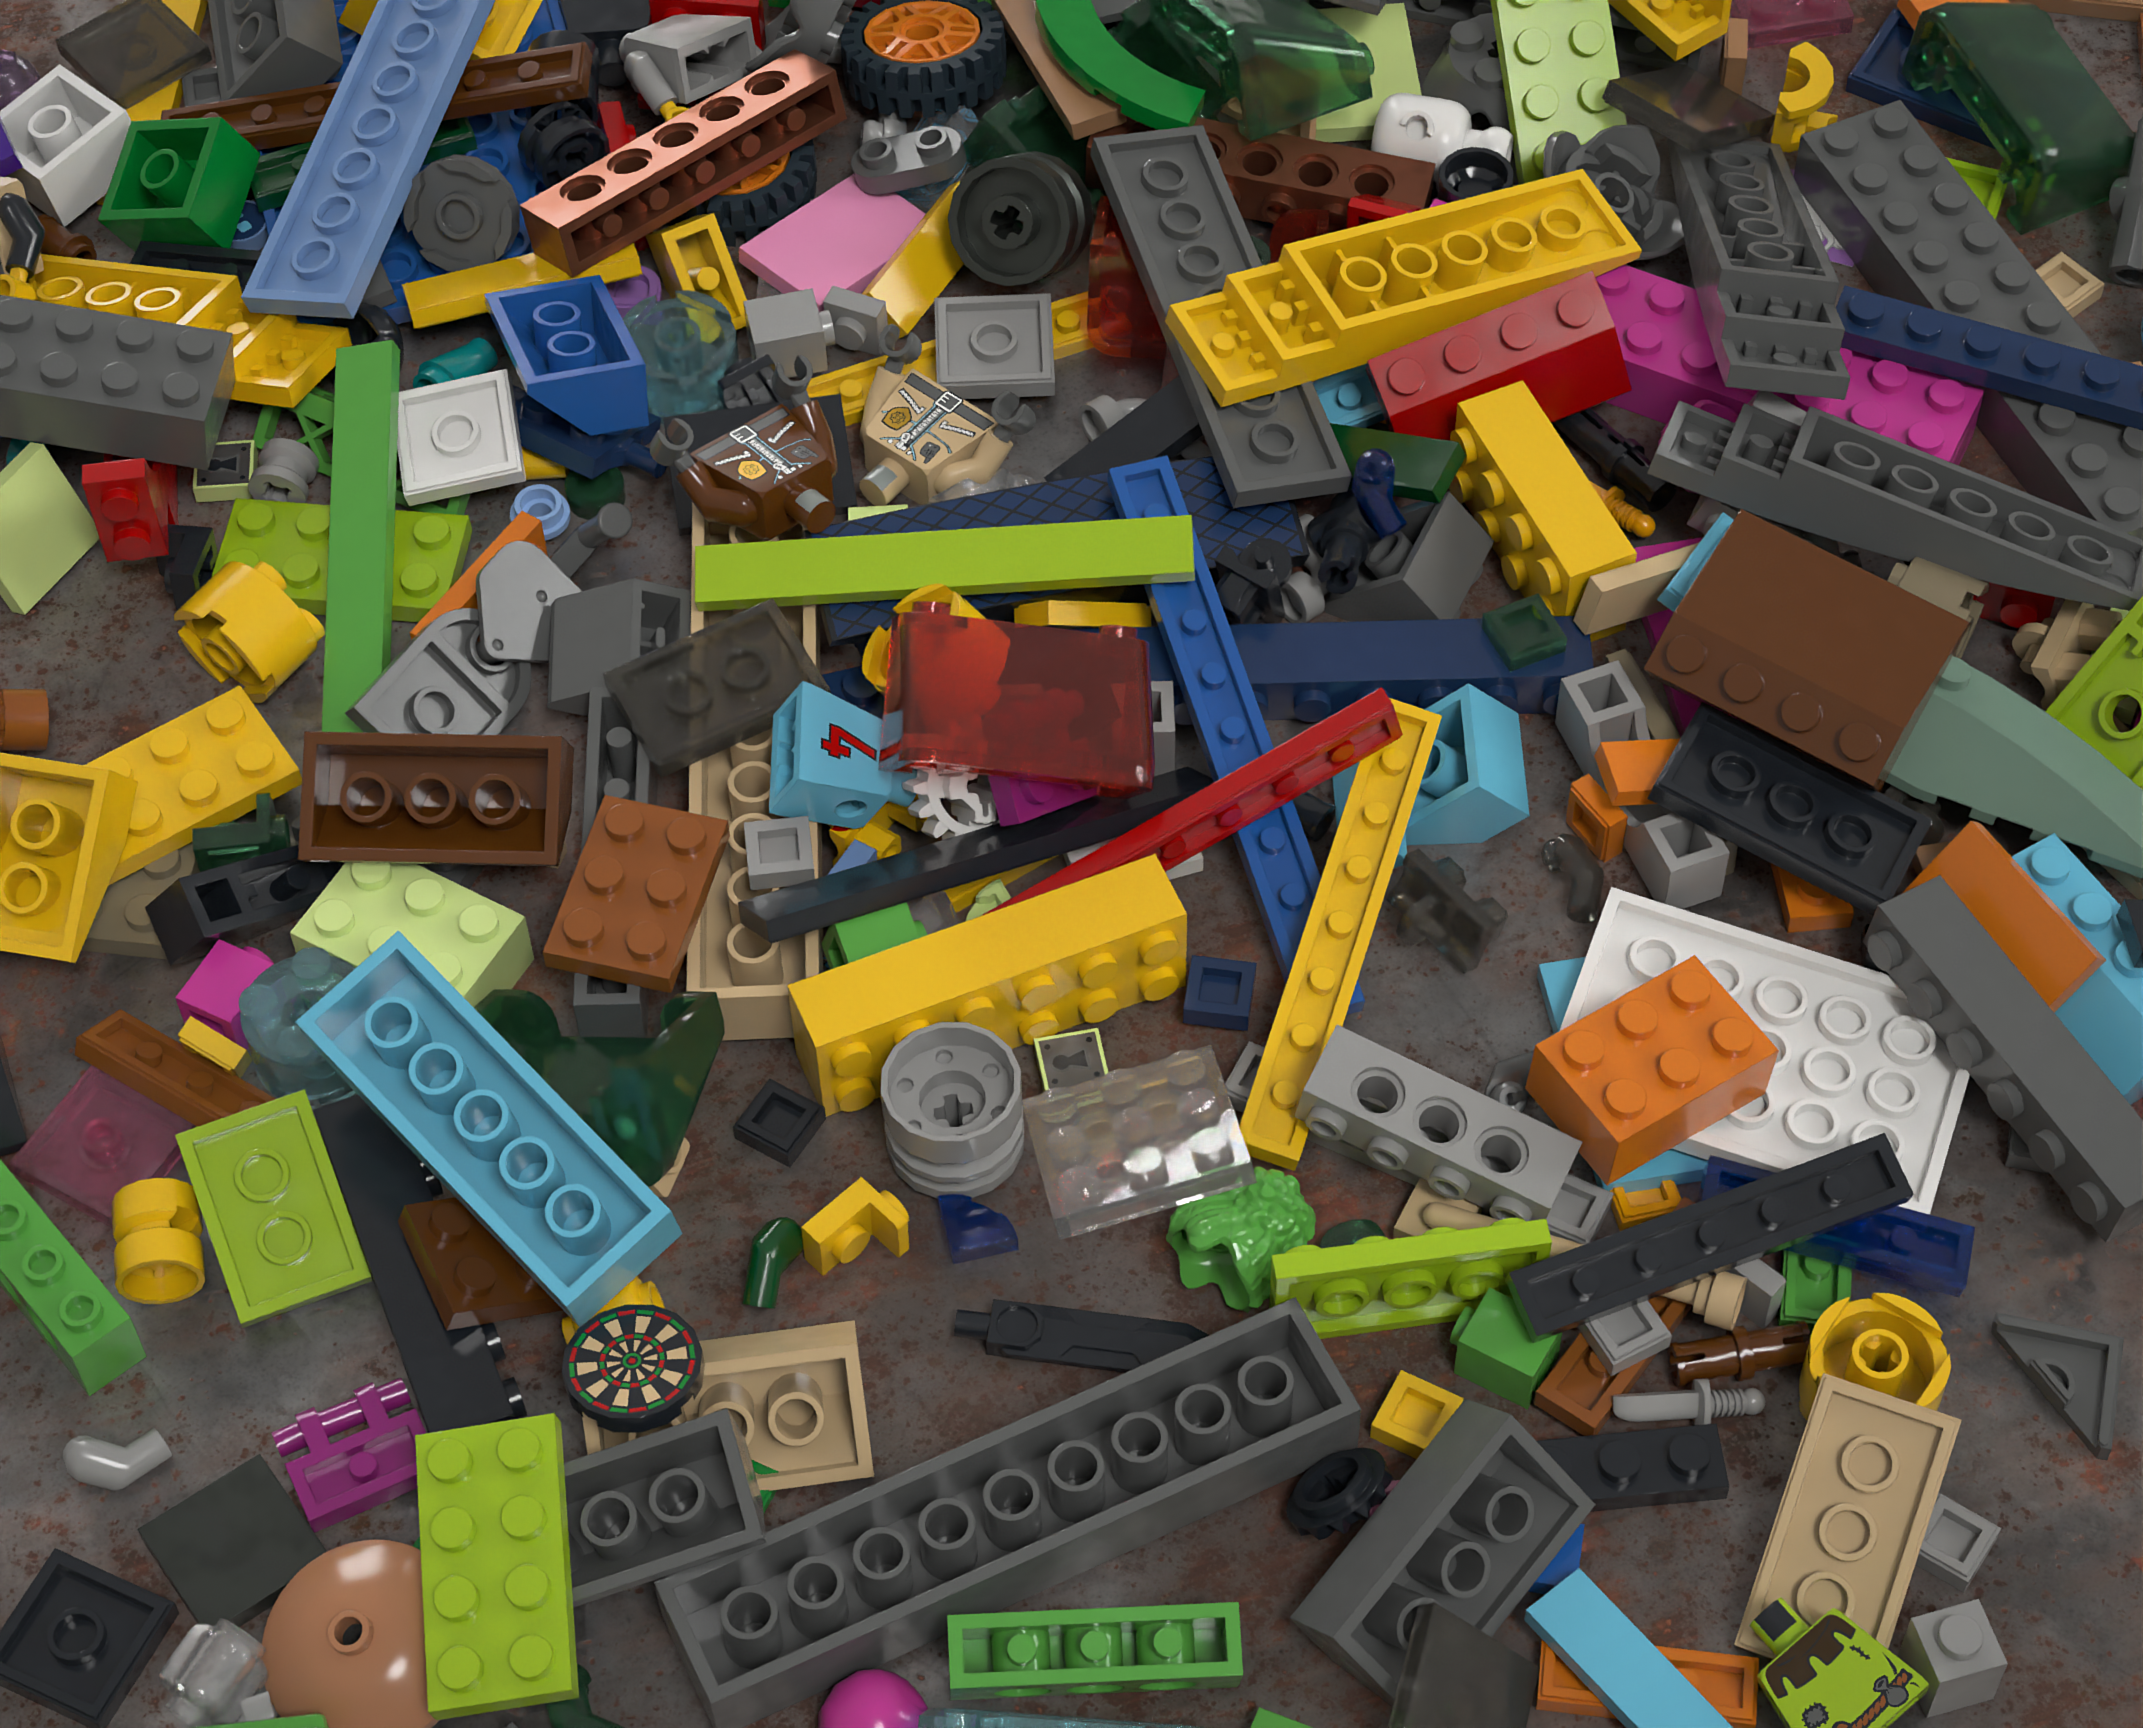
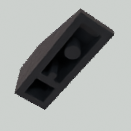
[145,845,346,966]

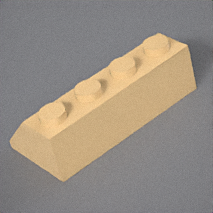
[582,1320,874,1491]

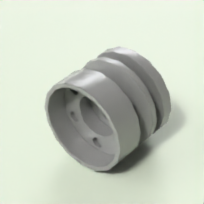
[881,1022,1024,1200]

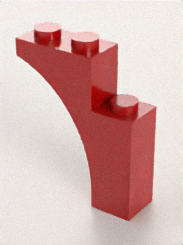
[82,453,179,562]

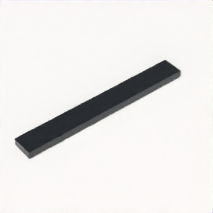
[738,766,1214,944]

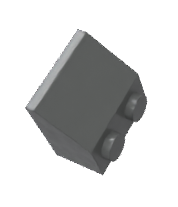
[1324,492,1494,622]

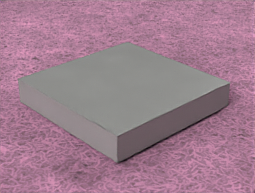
[934,293,1055,399]

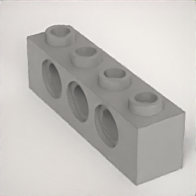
[1294,1025,1582,1221]

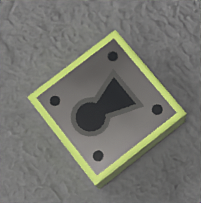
[193,440,258,503]
[1034,1028,1111,1106]

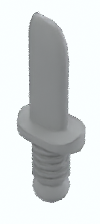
[1613,1378,1766,1426]

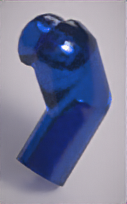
[1352,448,1407,540]

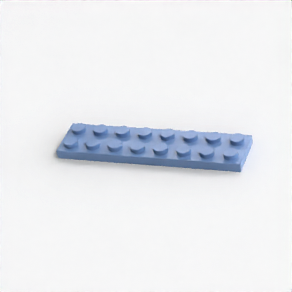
[241,0,495,319]

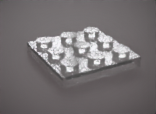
[1022,1045,1257,1240]

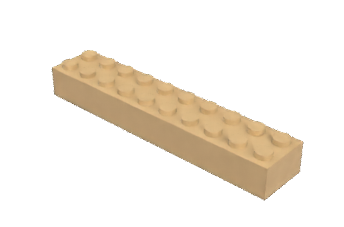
[686,502,823,1042]

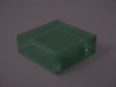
[1481,593,1567,672]

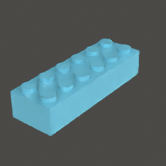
[295,930,683,1327]

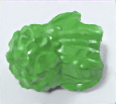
[1166,1167,1316,1313]

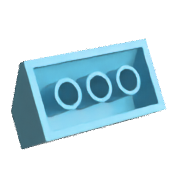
[2011,833,2143,1105]

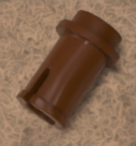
[38,214,97,260]

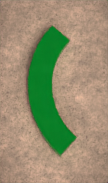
[1033,0,1206,130]

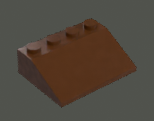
[1644,509,1970,792]

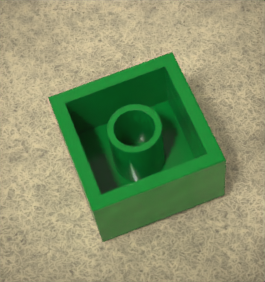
[98,117,261,252]

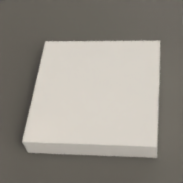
[397,369,526,506]

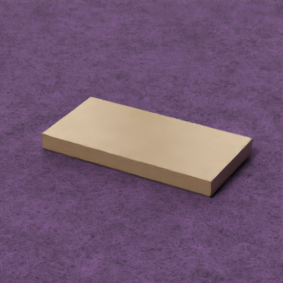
[1734,1373,1962,1660]

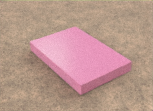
[739,174,926,311]

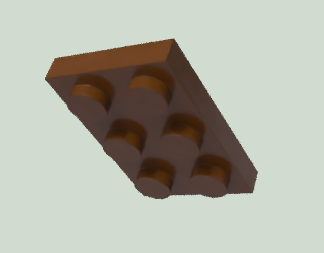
[398,1197,563,1330]

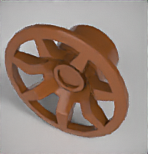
[0,689,49,751]

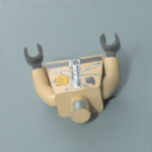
[859,324,1036,506]

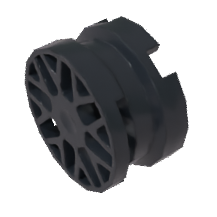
[517,101,610,189]

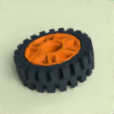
[840,0,1007,118]
[660,91,817,247]

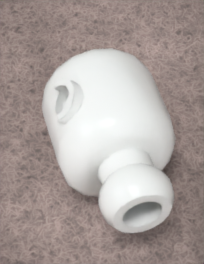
[1371,93,1513,191]

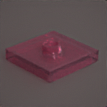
[9,1065,197,1228]

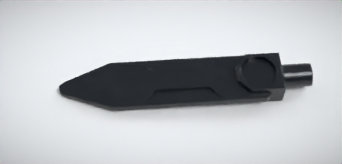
[954,1299,1209,1373]

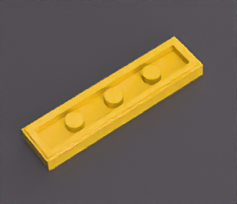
[402,243,642,329]

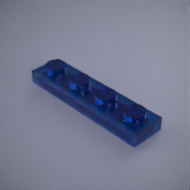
[1697,1155,1975,1298]

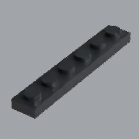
[1505,1133,1914,1343]

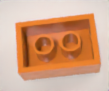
[1525,955,1779,1186]

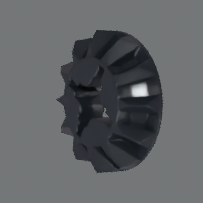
[1286,1448,1393,1540]

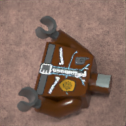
[650,355,838,539]

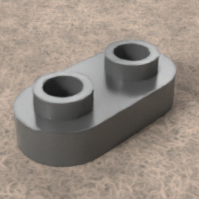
[851,126,967,195]

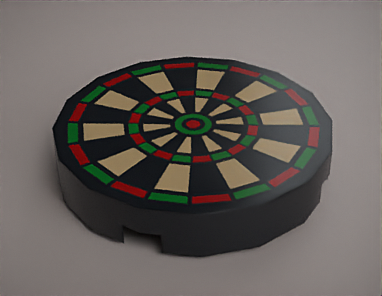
[562,1305,705,1433]

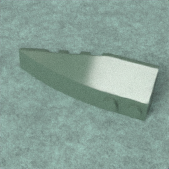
[1885,656,2143,879]

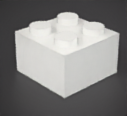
[0,64,131,227]

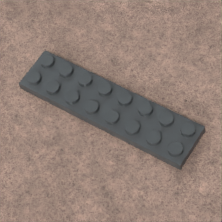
[1090,125,1352,508]

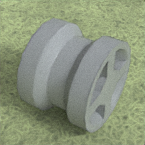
[248,438,319,503]

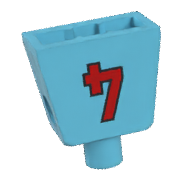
[769,681,917,829]

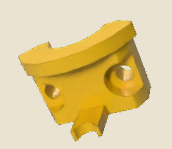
[1771,42,1838,153]

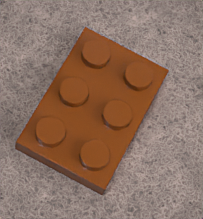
[543,795,730,993]

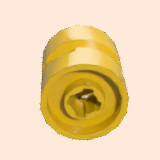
[112,1178,205,1304]

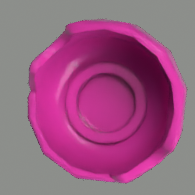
[818,1668,930,1728]

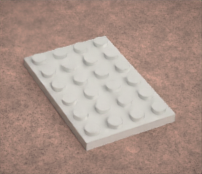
[1535,887,1970,1231]

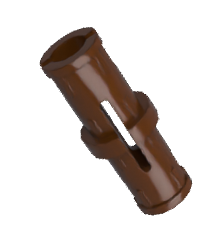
[1667,1320,1810,1387]

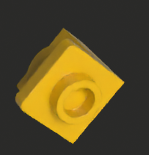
[801,1177,909,1276]

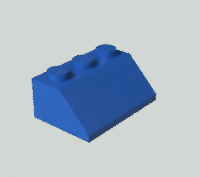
[484,275,649,436]

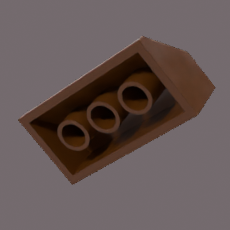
[298,731,574,866]

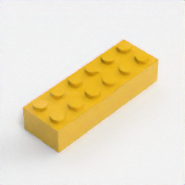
[787,854,1187,1117]

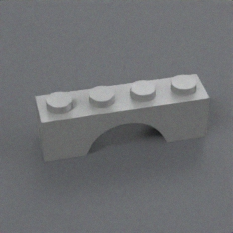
[1555,660,1730,909]

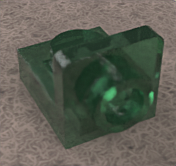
[193,792,291,872]

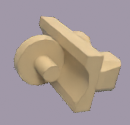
[2012,599,2123,710]

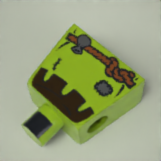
[1749,1597,1929,1728]

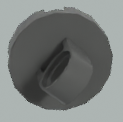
[404,154,520,272]

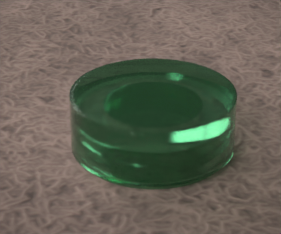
[564,467,626,520]

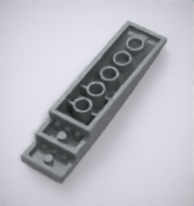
[1667,131,1850,400]
[1647,401,2143,611]

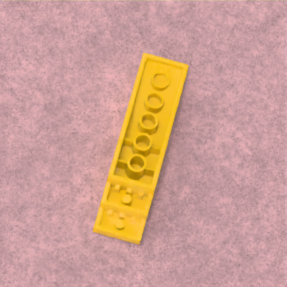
[1165,169,1642,407]
[26,254,352,408]

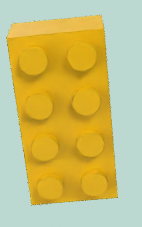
[1449,380,1637,642]

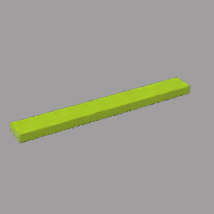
[695,515,1195,611]

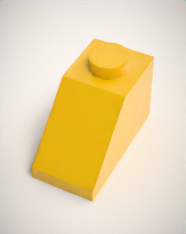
[646,213,747,343]

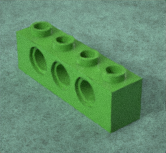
[0,1159,147,1397]
[947,1602,1243,1701]

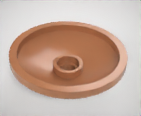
[261,1539,439,1728]

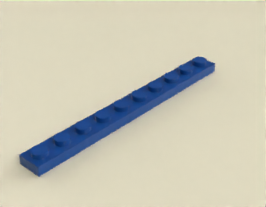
[1107,456,1365,1015]

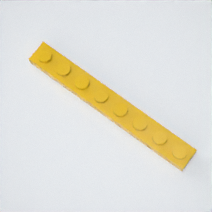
[1231,698,1442,1171]

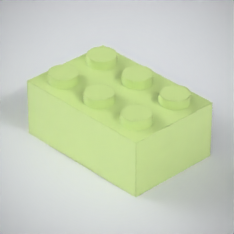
[290,862,534,1021]

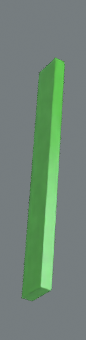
[322,340,400,732]

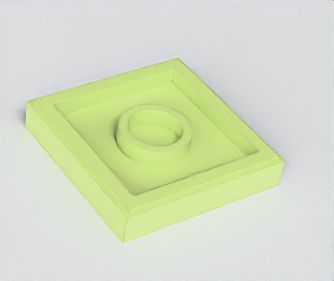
[0,442,100,615]

